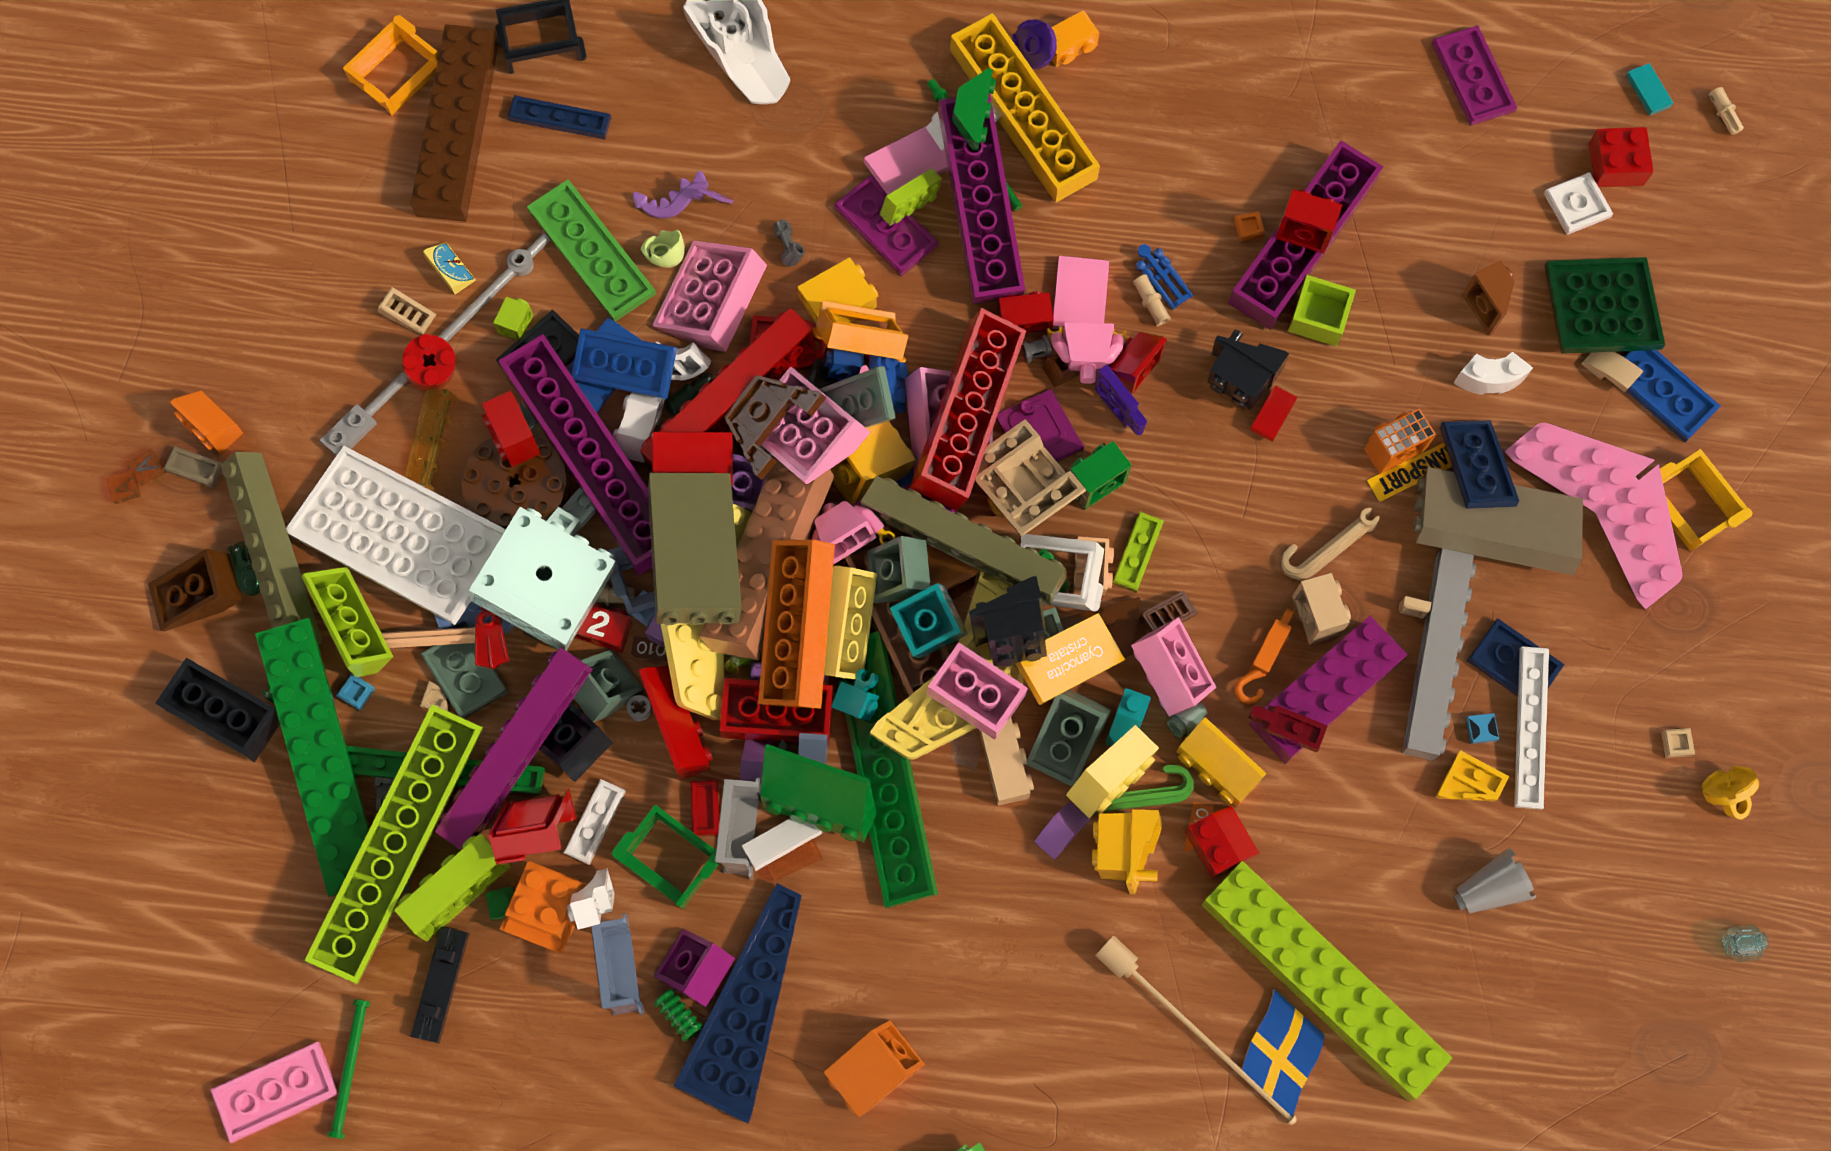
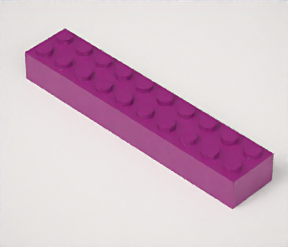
[498,334,653,576]

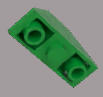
[952,68,996,150]

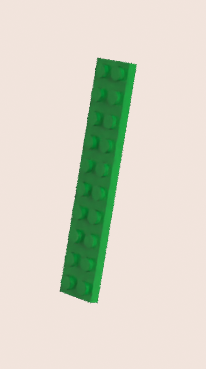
[255,618,370,897]
[838,631,939,908]

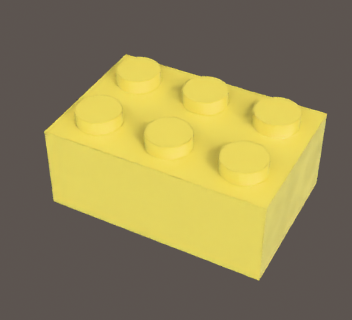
[1066,725,1159,818]

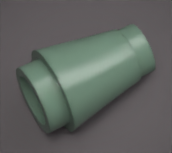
[1167,702,1208,738]

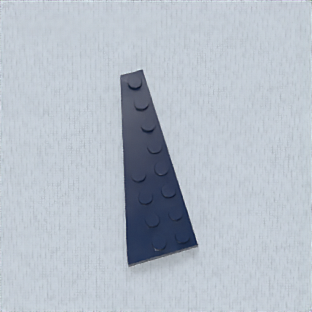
[674,883,802,1124]

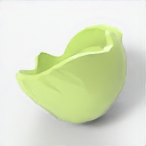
[641,230,685,268]

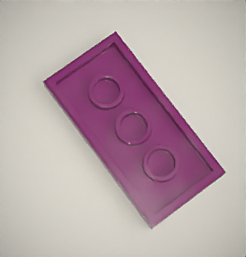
[1431,25,1517,126]
[834,175,938,276]

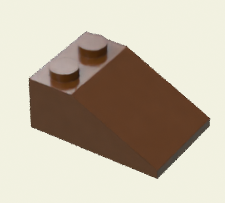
[148,549,242,632]

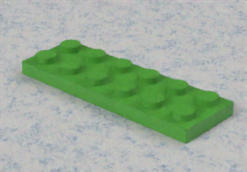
[527,179,656,322]

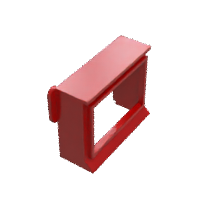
[488,788,577,864]

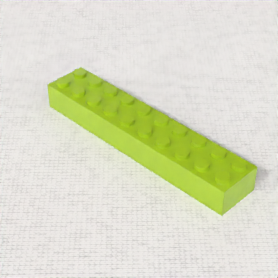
[304,704,483,984]
[1201,861,1453,1102]

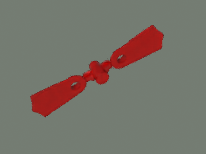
[475,606,509,669]

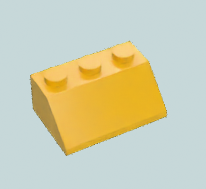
[1176,717,1266,807]

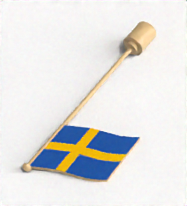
[1095,935,1325,1125]

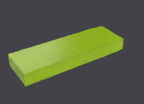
[1112,511,1164,593]

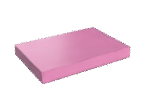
[864,126,948,195]
[1052,256,1109,330]

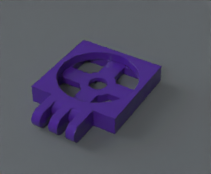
[1094,364,1147,435]

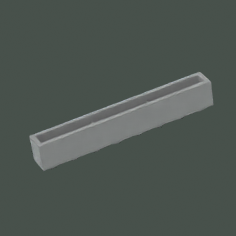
[1402,548,1476,761]

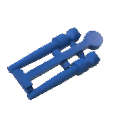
[1135,244,1193,310]

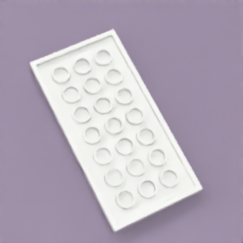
[286,446,506,625]

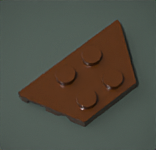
[1060,597,1141,657]

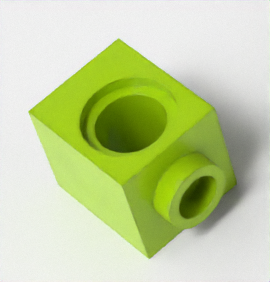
[493,297,533,340]

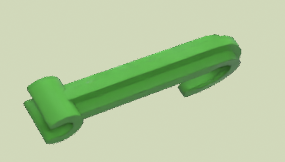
[1093,765,1194,816]

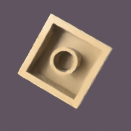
[1292,573,1351,645]

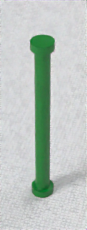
[327,999,371,1139]

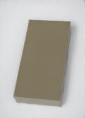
[164,446,222,489]

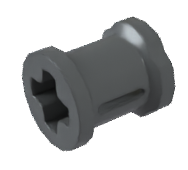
[1021,335,1052,363]

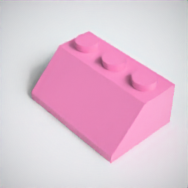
[1131,617,1216,716]

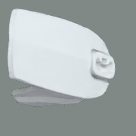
[683,0,790,104]

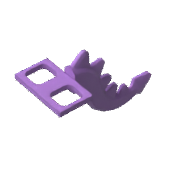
[633,171,734,219]

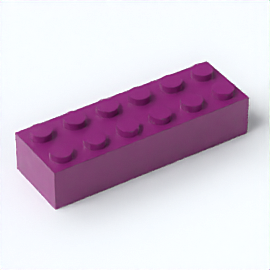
[1249,616,1408,764]

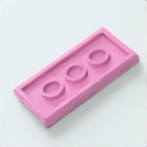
[210,1041,338,1143]

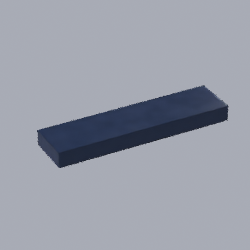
[508,95,611,140]

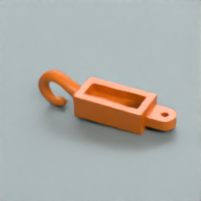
[1234,608,1294,705]

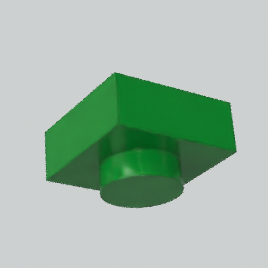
[485,886,515,921]

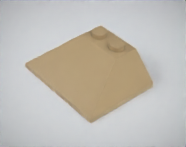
[975,419,1086,537]

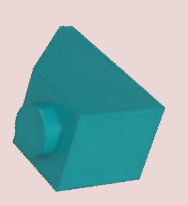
[1105,688,1151,747]

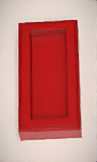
[690,780,720,837]

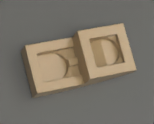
[1582,352,1643,392]

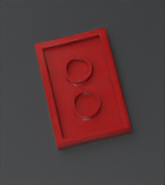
[652,432,733,486]

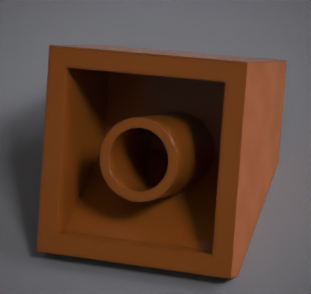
[1462,260,1514,335]

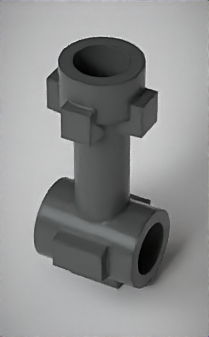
[774,220,805,267]

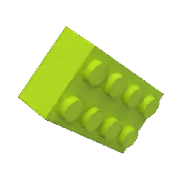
[880,168,942,225]

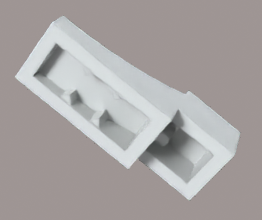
[567,868,615,929]

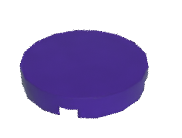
[1011,19,1057,70]

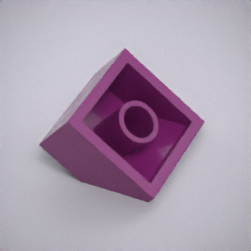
[654,929,735,1007]

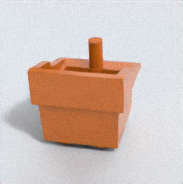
[499,861,588,954]

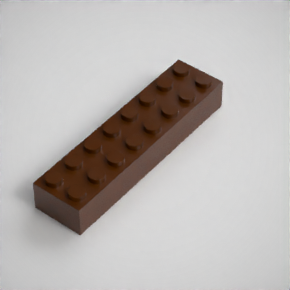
[411,24,499,222]

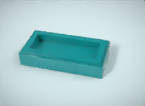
[1626,63,1673,116]

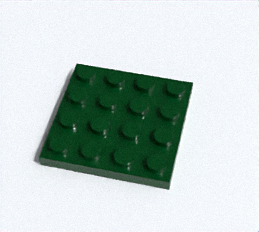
[1544,257,1665,354]

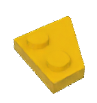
[1435,750,1509,802]

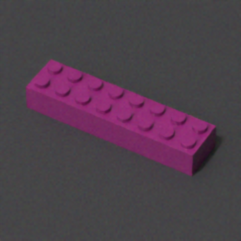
[938,93,1025,305]
[1228,141,1383,330]

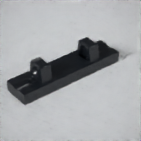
[410,927,469,1044]

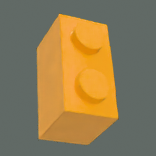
[1051,10,1099,67]

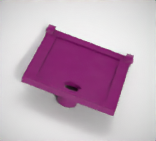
[996,389,1085,462]

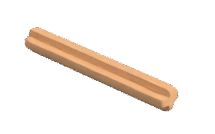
[382,627,475,648]

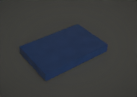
[1467,618,1565,697]

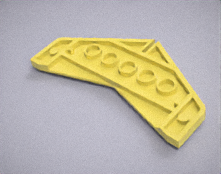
[653,504,752,721]
[870,571,1023,760]

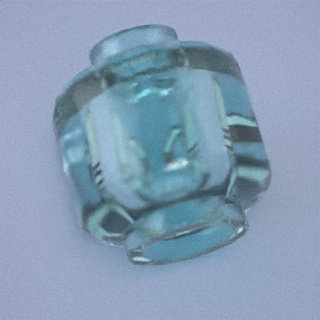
[1722,924,1768,962]

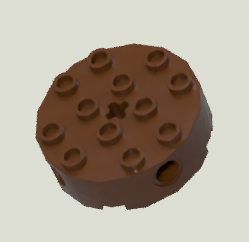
[461,434,571,529]

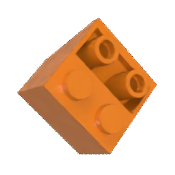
[170,391,243,454]

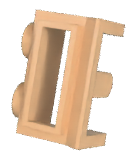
[1073,537,1114,596]

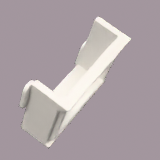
[1021,534,1104,612]

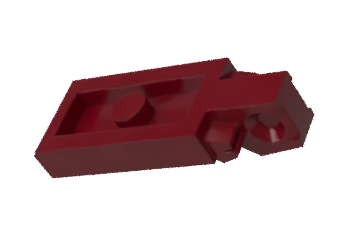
[1248,705,1327,753]

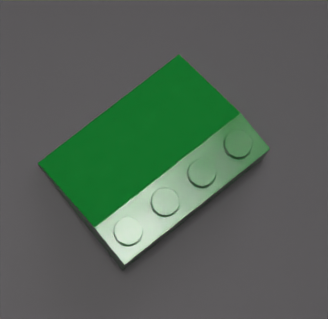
[760,744,876,842]

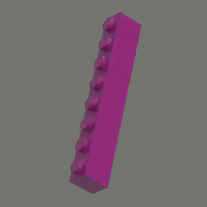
[435,648,593,850]

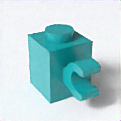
[831,669,879,721]

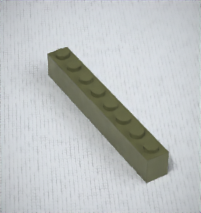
[221,452,322,645]
[861,476,1066,605]

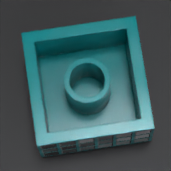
[890,583,968,659]

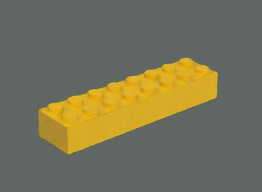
[950,13,1100,203]

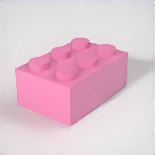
[927,643,1028,740]

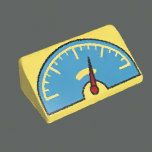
[423,243,476,295]

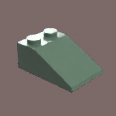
[1026,690,1112,786]

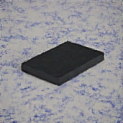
[496,309,579,367]

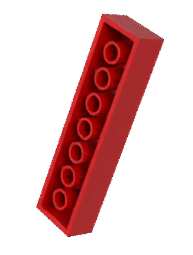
[640,308,816,471]
[909,308,1027,511]

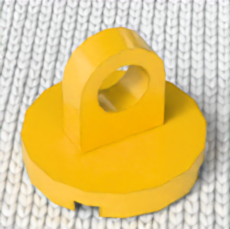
[1702,766,1759,819]

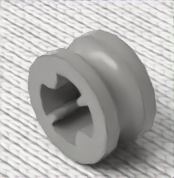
[627,695,652,722]

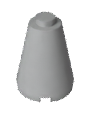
[1454,848,1536,914]

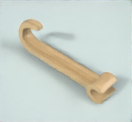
[1281,508,1379,581]

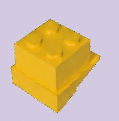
[1092,809,1162,894]

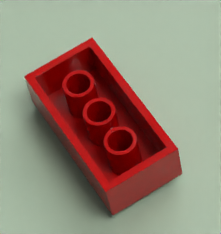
[720,678,833,745]

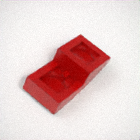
[1250,385,1298,442]

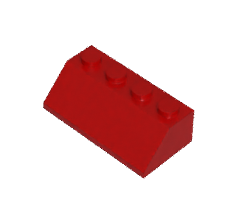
[639,666,713,781]

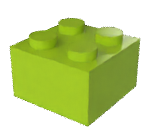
[1288,275,1356,347]

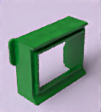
[612,805,720,909]

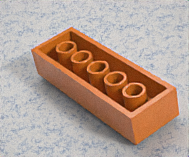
[758,540,835,709]

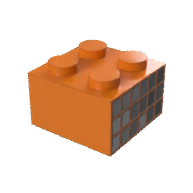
[1364,409,1436,474]

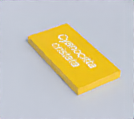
[1016,613,1125,705]

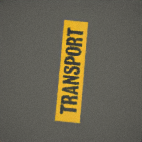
[1367,443,1452,502]

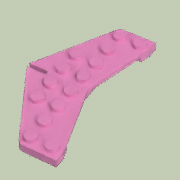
[1505,423,1682,610]

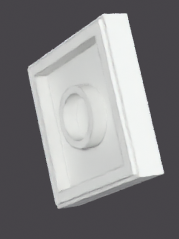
[1544,172,1613,235]

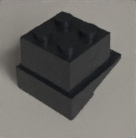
[1207,329,1289,410]
[969,576,1047,667]

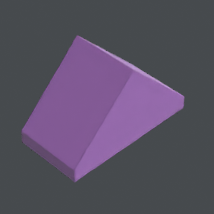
[740,740,773,795]
[1034,802,1090,860]

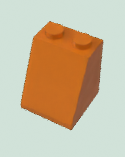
[824,1020,925,1117]

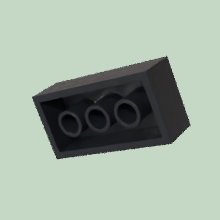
[155,657,280,763]

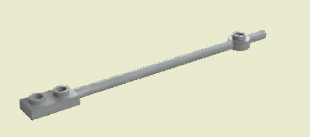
[320,233,550,456]

